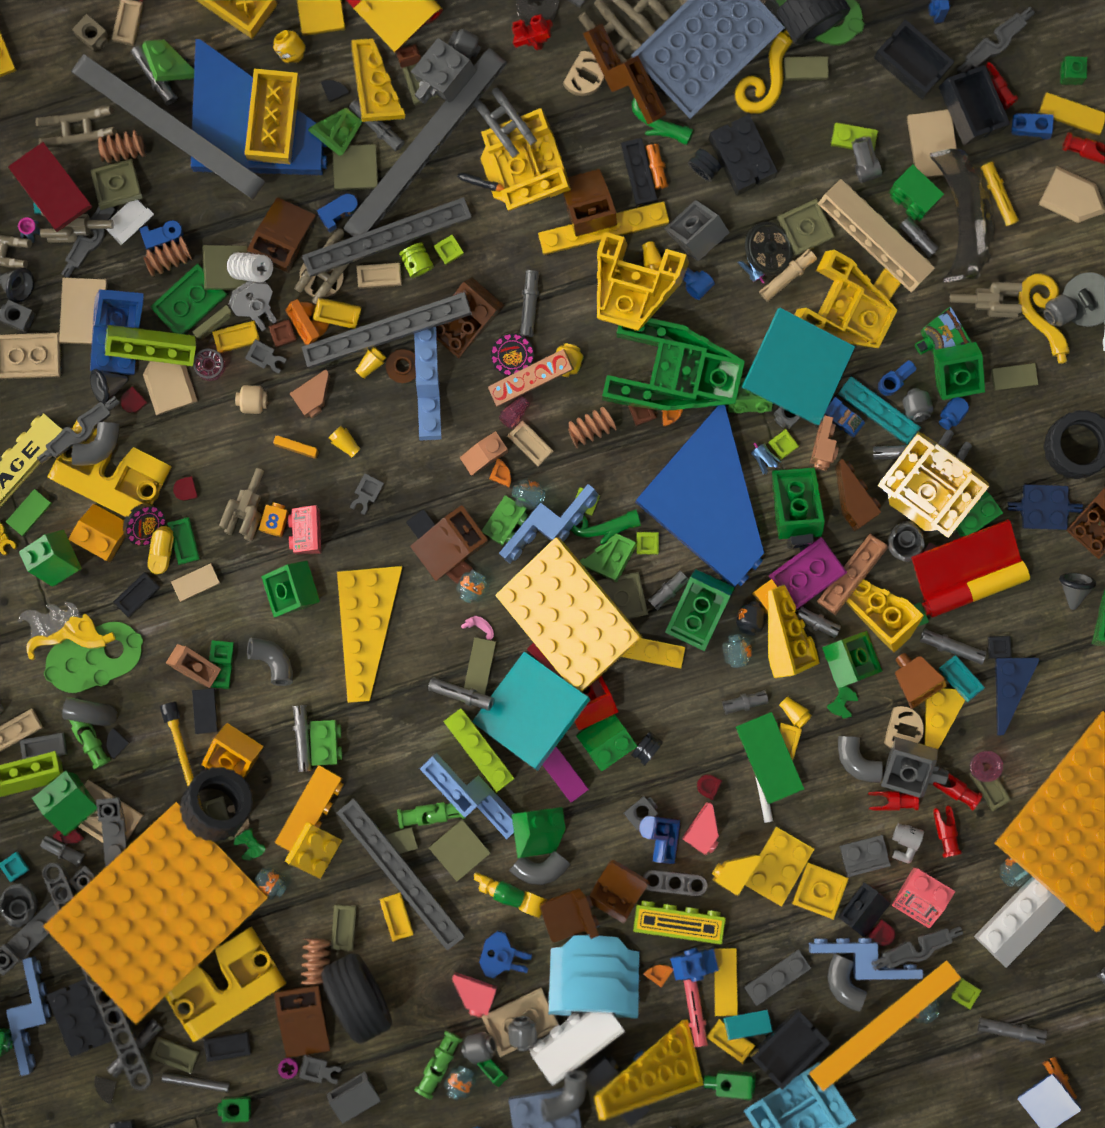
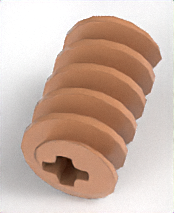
[98,130,146,163]
[143,237,192,277]
[568,407,616,448]
[301,938,331,985]

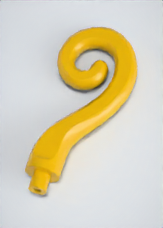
[735,30,793,114]
[1018,274,1070,364]

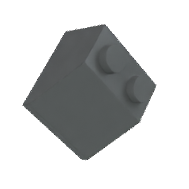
[664,200,730,261]

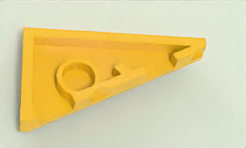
[924,689,965,749]

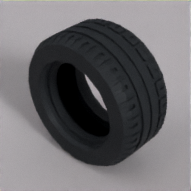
[322,954,393,1043]

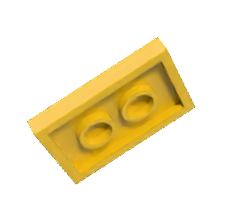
[745,827,814,907]

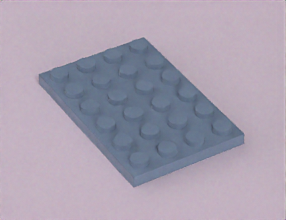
[631,0,785,119]

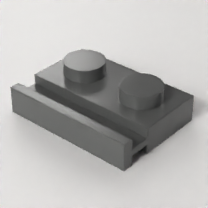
[839,835,891,877]

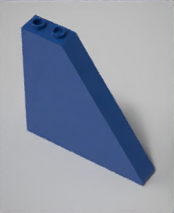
[191,39,327,175]
[635,405,764,587]

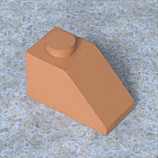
[290,370,330,418]
[460,431,508,476]
[166,644,221,688]

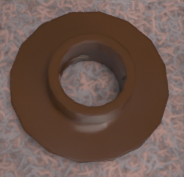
[386,349,416,383]

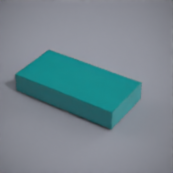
[938,655,985,703]
[724,1010,772,1041]

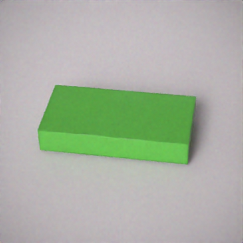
[6,489,52,537]

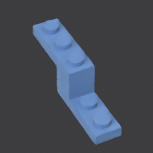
[414,327,441,441]
[499,484,598,563]
[420,753,514,839]
[809,938,923,980]
[6,956,52,1076]

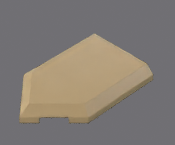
[1039,166,1105,223]
[143,361,198,415]

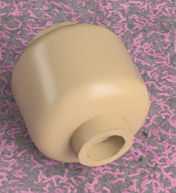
[235,385,268,414]

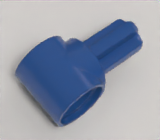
[683,267,715,300]
[878,360,917,396]

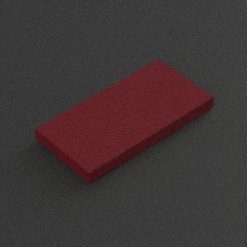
[8,142,92,232]

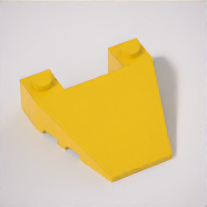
[597,232,689,331]
[795,250,897,348]

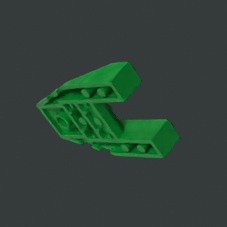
[602,318,745,411]

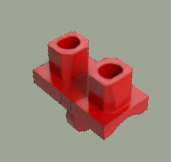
[512,14,553,50]

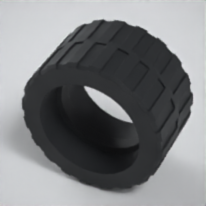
[777,0,850,45]
[1044,410,1105,479]
[180,767,253,842]

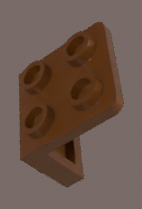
[589,860,649,924]
[539,888,600,942]

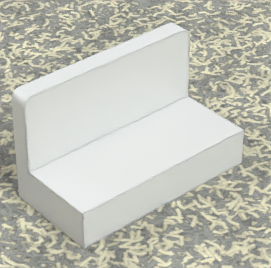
[106,200,154,245]

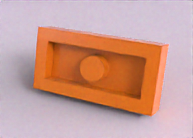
[285,299,329,345]

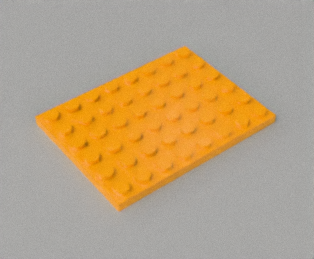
[995,711,1105,932]
[43,802,268,1024]

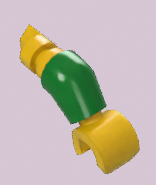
[474,872,547,918]

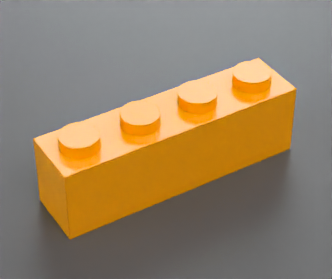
[275,765,344,851]

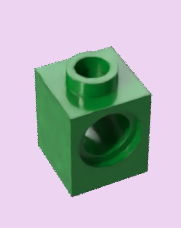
[1060,56,1087,85]
[218,1096,251,1122]

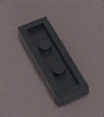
[621,138,657,206]

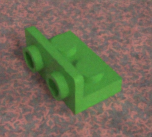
[728,378,773,413]
[482,495,528,546]
[310,720,342,766]

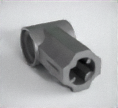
[851,136,882,183]

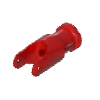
[987,62,1019,110]
[1062,132,1105,164]
[932,774,983,811]
[868,791,919,811]
[933,805,962,858]

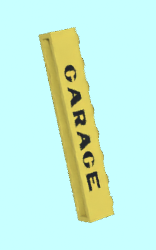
[0,414,63,508]

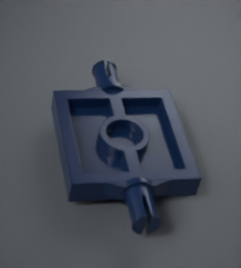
[1007,485,1083,530]

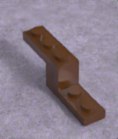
[583,24,667,124]

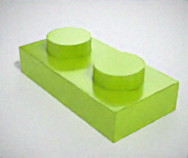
[831,123,878,149]

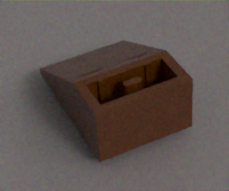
[562,169,617,237]
[247,197,316,273]
[436,277,505,358]
[835,459,881,532]
[1066,488,1105,559]
[410,505,489,581]
[274,985,330,1058]

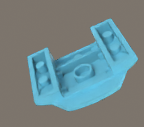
[548,935,639,1018]
[744,1062,856,1128]

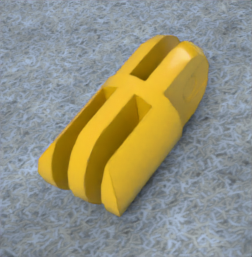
[147,526,174,574]

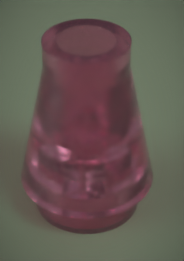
[499,396,530,429]

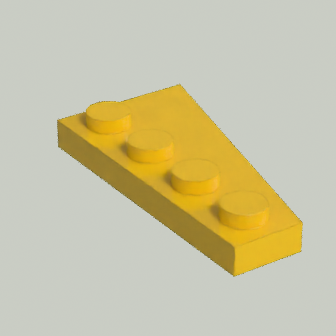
[351,39,405,122]

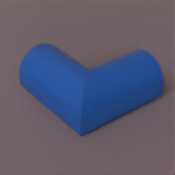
[640,816,680,864]

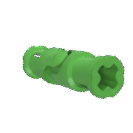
[69,720,111,770]
[397,802,466,829]
[414,1030,463,1099]

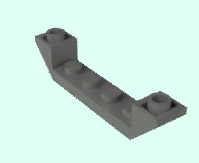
[96,798,127,868]
[0,866,96,976]

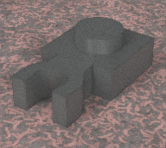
[245,339,287,374]
[350,474,384,515]
[299,1055,341,1084]

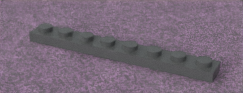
[302,197,471,277]
[302,292,472,368]
[336,798,465,951]

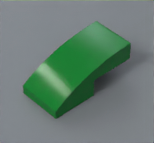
[209,640,234,689]

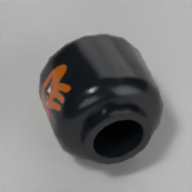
[736,601,767,636]

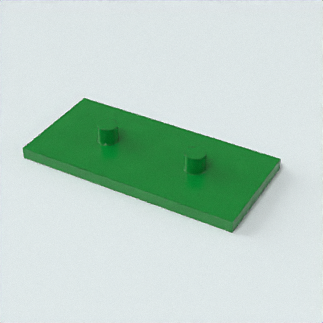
[735,712,804,804]

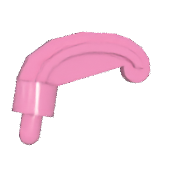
[461,616,494,640]

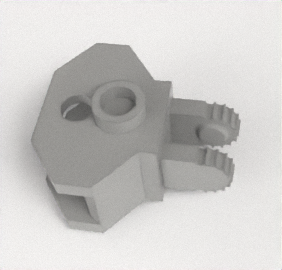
[228,281,277,331]

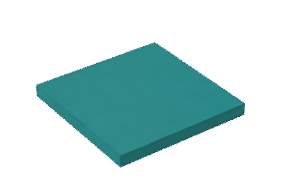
[742,308,855,425]
[472,652,591,771]

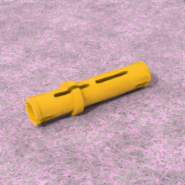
[980,162,1019,227]

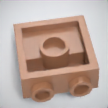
[810,416,839,471]

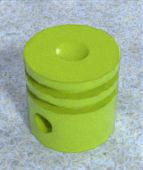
[400,243,434,278]

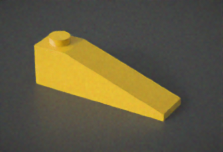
[846,579,924,653]
[768,585,820,678]

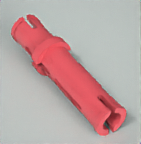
[683,979,708,1047]

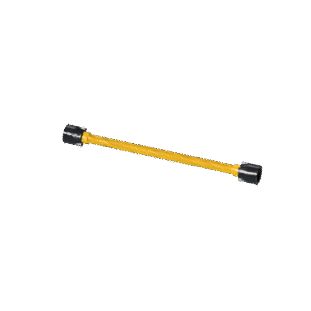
[159,701,204,812]

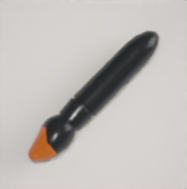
[457,173,504,192]

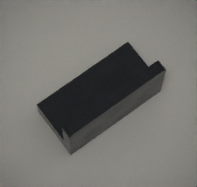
[838,882,890,937]

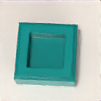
[0,852,30,883]

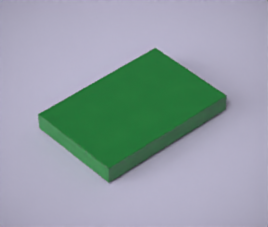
[150,263,228,335]

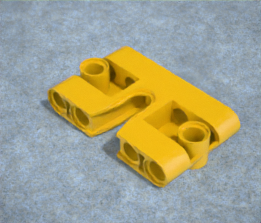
[47,420,172,517]
[165,926,286,1042]

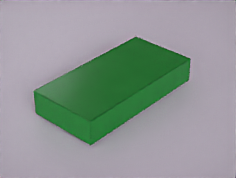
[168,517,200,565]

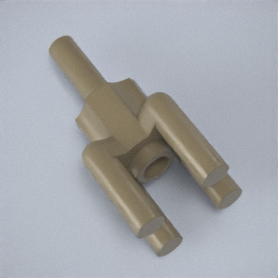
[40,212,114,243]
[949,282,1022,318]
[219,468,264,542]

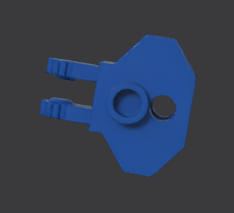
[479,931,532,978]
[671,948,719,982]

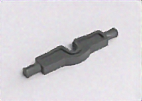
[957,7,1035,73]
[61,207,116,278]
[37,396,120,465]
[871,926,963,971]

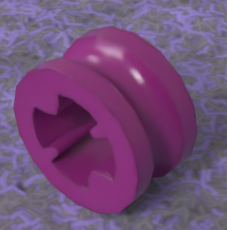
[278,1058,299,1079]

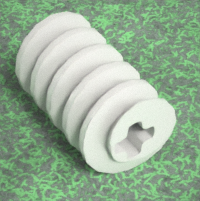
[227,252,273,283]

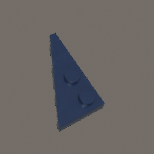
[995,658,1039,735]

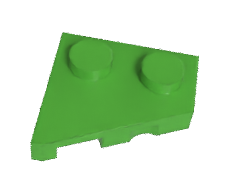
[142,40,194,82]
[308,108,362,156]
[580,534,637,583]

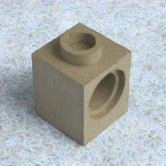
[72,14,109,52]

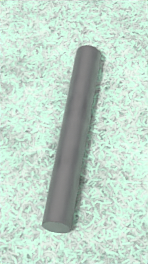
[162,1073,229,1092]

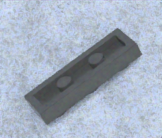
[744,950,811,1006]

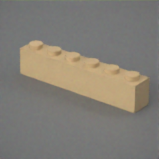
[818,179,935,293]

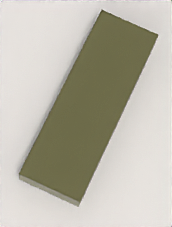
[461,637,496,703]

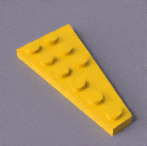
[337,566,403,703]
[595,1019,704,1119]

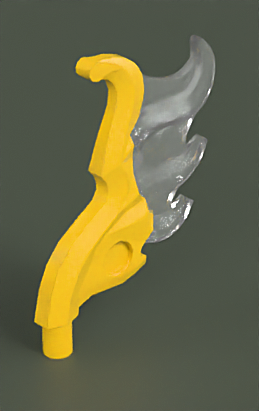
[18,602,116,660]

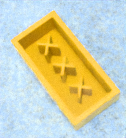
[196,0,277,39]
[245,69,300,165]

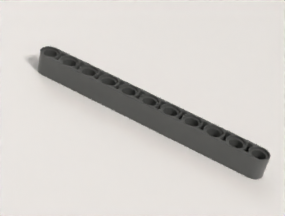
[344,48,507,237]
[71,54,265,200]
[42,863,154,1090]

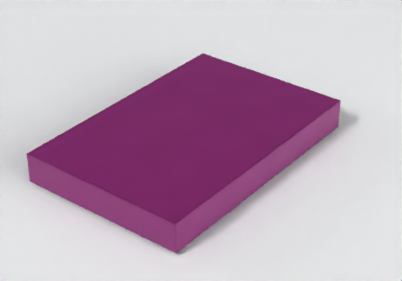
[769,537,848,610]

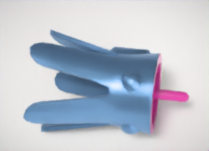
[18,217,41,243]
[738,258,764,283]
[751,443,782,475]

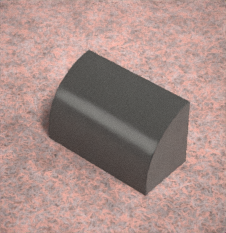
[327,1071,381,1124]

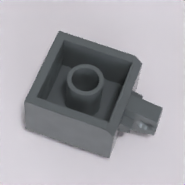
[411,38,476,104]
[881,737,949,798]

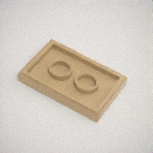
[907,110,960,178]
[59,278,107,344]
[0,333,61,379]
[78,780,144,843]
[482,988,559,1057]

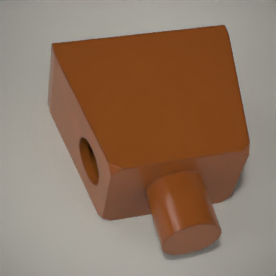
[895,653,946,709]

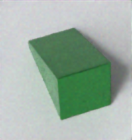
[477,1059,509,1087]

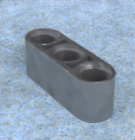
[643,870,707,896]

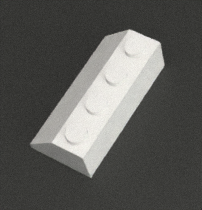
[974,876,1066,968]
[529,1011,624,1086]

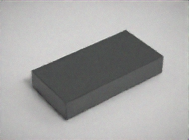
[20,733,68,759]

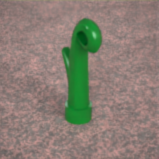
[632,98,694,146]
[570,509,641,545]

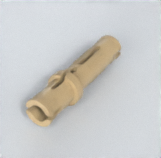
[759,249,817,302]

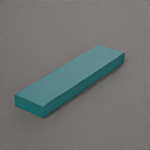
[837,377,921,445]

